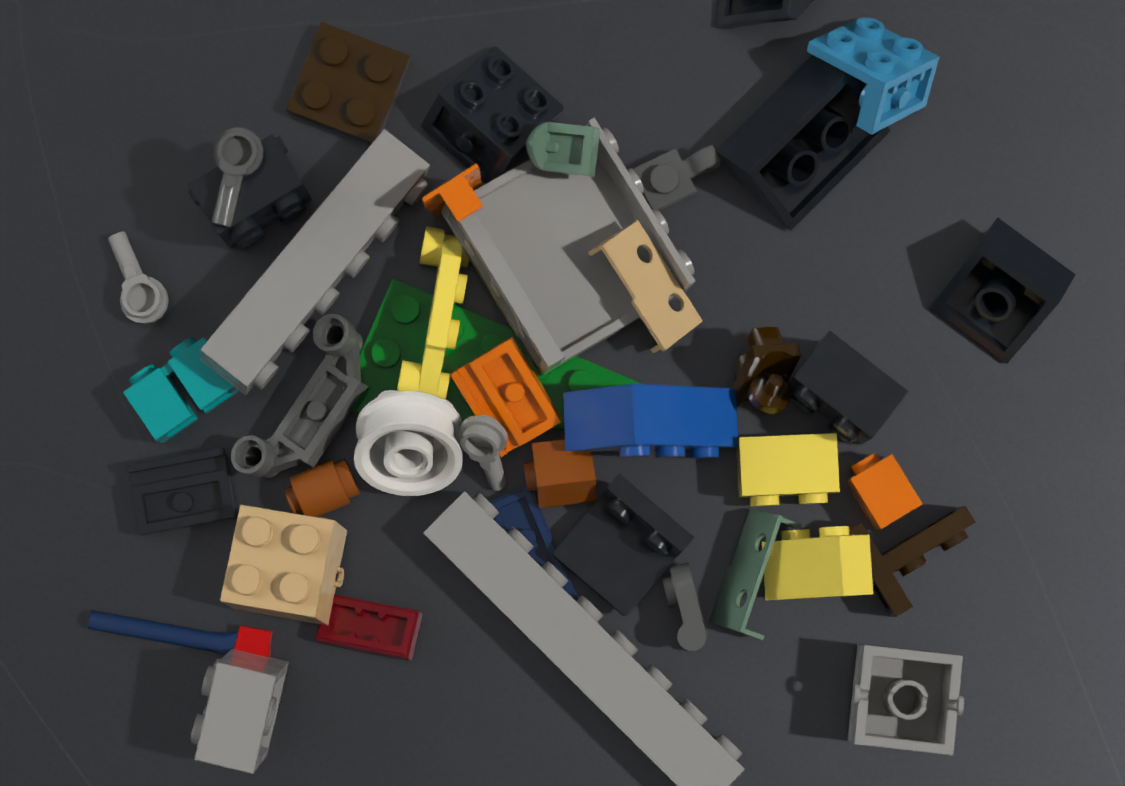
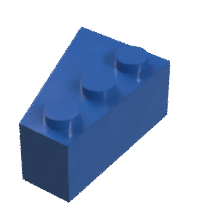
[563,384,738,459]

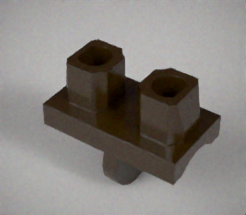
[731,327,801,414]

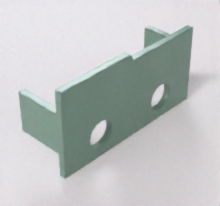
[709,508,802,640]

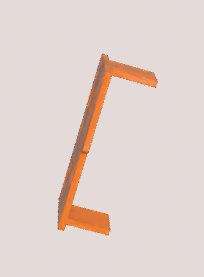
[422,163,483,223]

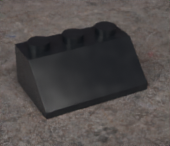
[716,55,890,231]

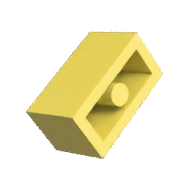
[736,433,840,507]
[762,526,873,601]

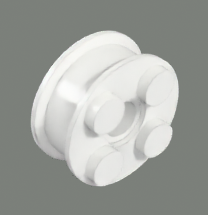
[354,390,463,496]

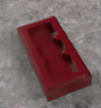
[315,594,423,662]

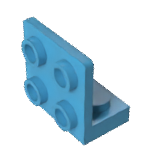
[807,17,939,134]

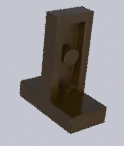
[849,506,976,617]

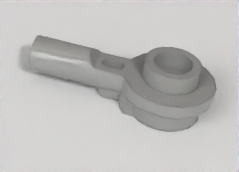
[108,232,169,325]
[459,415,508,491]

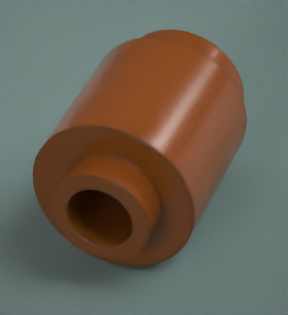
[284,458,360,517]

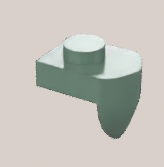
[526,122,600,177]

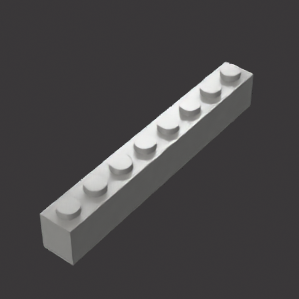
[423,491,745,786]

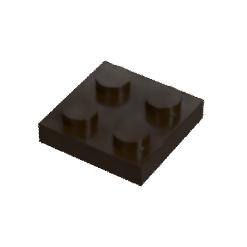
[286,22,411,145]

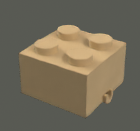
[220,505,347,625]

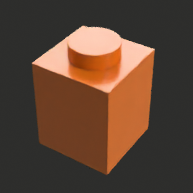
[845,452,922,531]

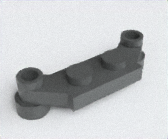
[231,314,368,478]

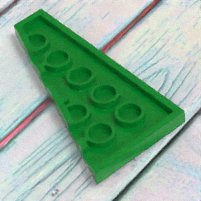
[351,279,641,430]

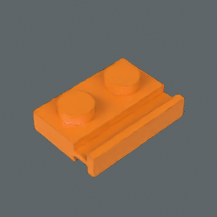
[450,336,563,457]

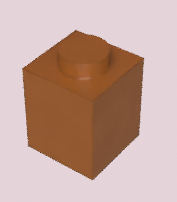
[524,439,596,508]

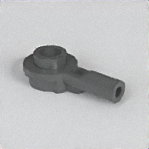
[212,127,264,227]

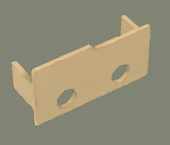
[588,220,703,353]

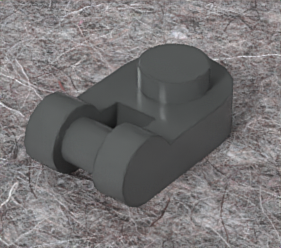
[663,562,707,652]

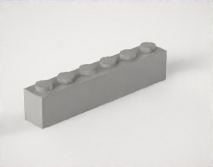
[200,129,430,396]

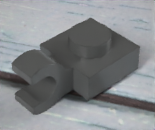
[633,145,721,211]

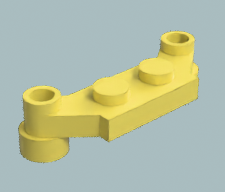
[397,226,469,400]

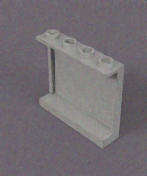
[441,117,696,376]

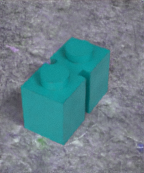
[123,337,239,443]

